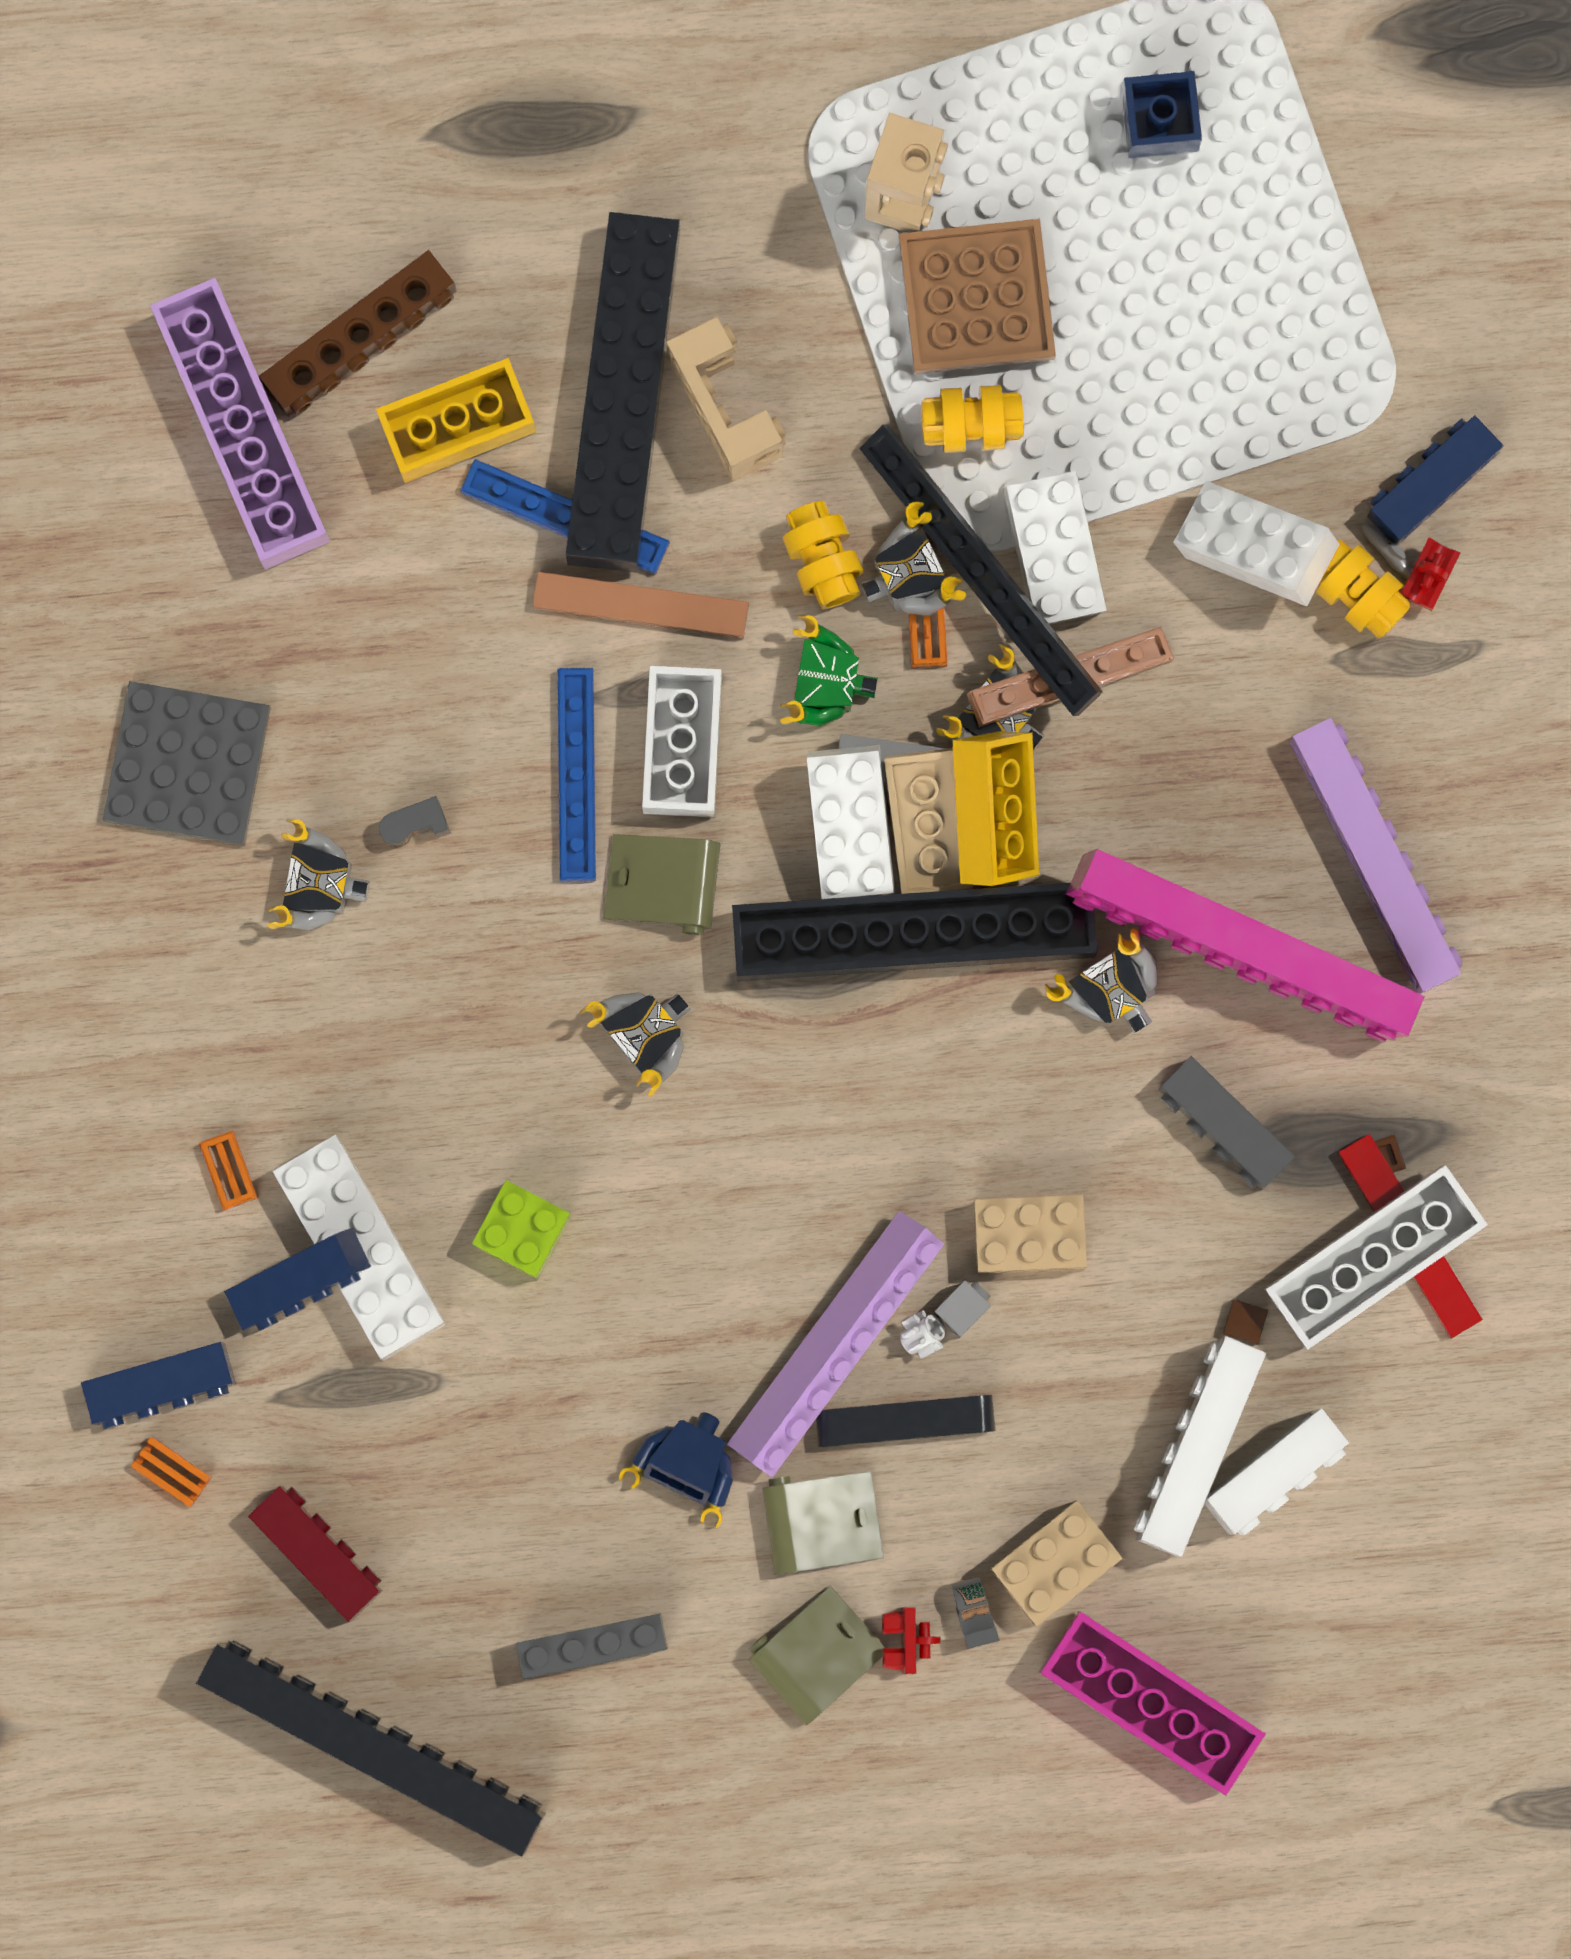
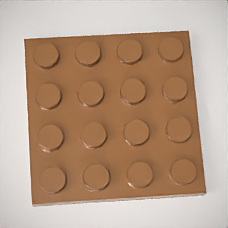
[899,219,1056,375]

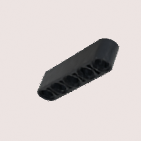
[816,1395,996,1447]

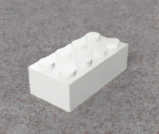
[1003,471,1107,625]
[1173,481,1339,606]
[642,666,722,817]
[807,745,894,899]
[1204,1408,1349,1536]

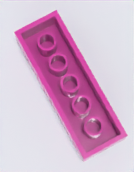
[1039,1611,1266,1796]

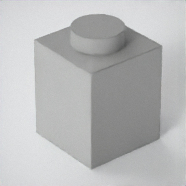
[934,1280,991,1338]

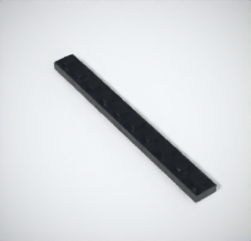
[859,425,1103,716]

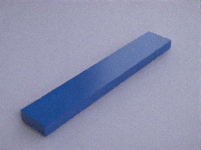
[460,459,670,575]
[558,668,596,882]

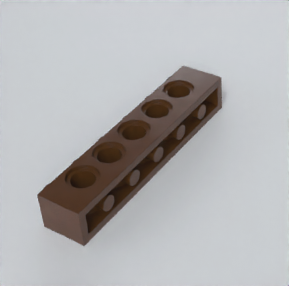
[259,250,457,417]

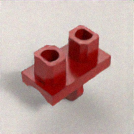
[1401,538,1461,611]
[882,1607,941,1674]

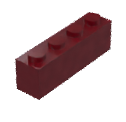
[248,1486,383,1622]

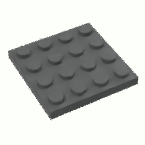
[103,681,271,846]

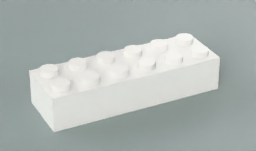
[273,1135,447,1361]
[1264,1165,1488,1350]
[1133,1336,1266,1557]

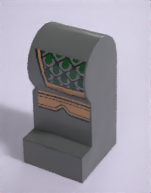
[379,796,451,847]
[951,1576,1000,1649]

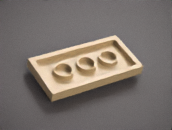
[884,748,974,894]

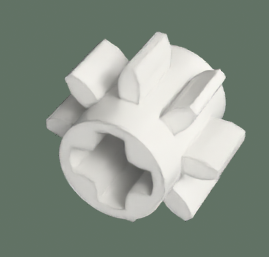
[900,1310,945,1359]

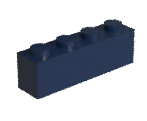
[1367,415,1504,545]
[224,1227,371,1331]
[81,1342,237,1430]

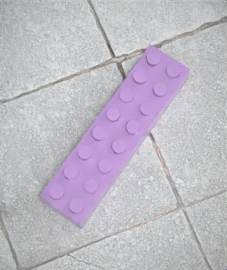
[150,278,330,570]

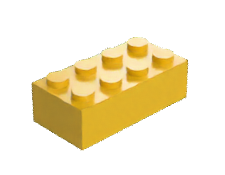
[376,358,536,483]
[952,731,1040,886]

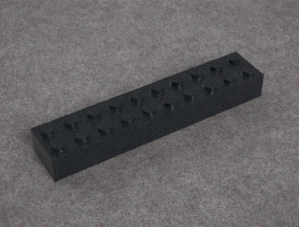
[566,212,680,573]
[732,883,1097,982]
[196,1640,546,1857]

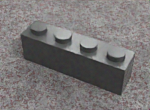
[1159,1056,1295,1190]
[516,1613,668,1679]

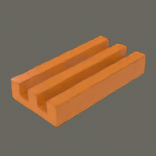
[909,607,947,669]
[199,1130,258,1211]
[131,1436,212,1507]

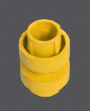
[921,385,1024,453]
[783,500,864,609]
[1315,539,1411,638]

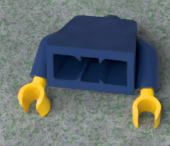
[619,1412,733,1528]

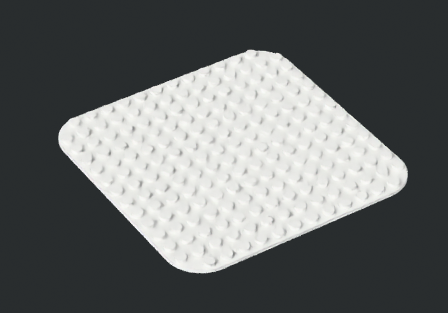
[808,0,1396,551]

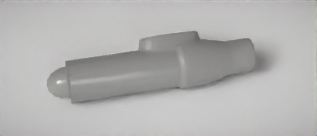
[1362,524,1412,581]

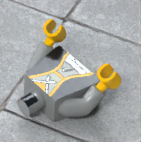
[861,502,966,616]
[936,645,1044,751]
[267,819,369,930]
[1045,928,1157,1033]
[580,992,691,1097]

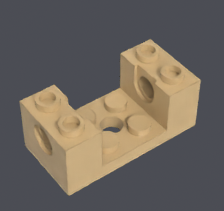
[865,113,948,233]
[666,317,786,482]

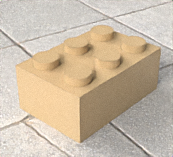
[973,1195,1087,1274]
[990,1501,1123,1627]

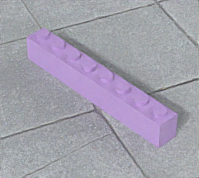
[1289,718,1462,994]
[727,1211,944,1478]

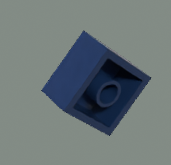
[1121,71,1202,158]

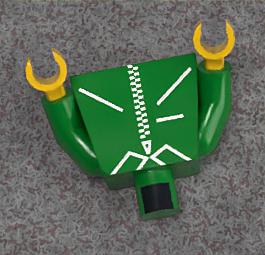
[780,615,878,727]

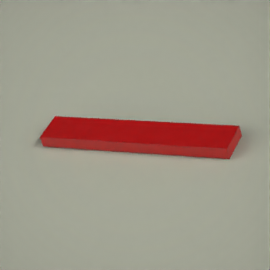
[1338,1134,1483,1339]

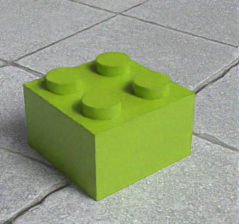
[472,1180,572,1279]

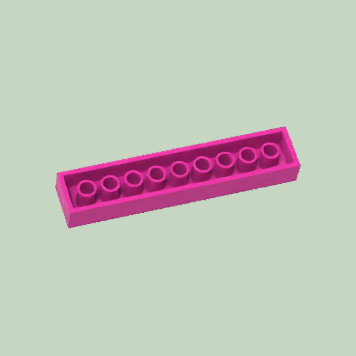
[1066,849,1425,1042]

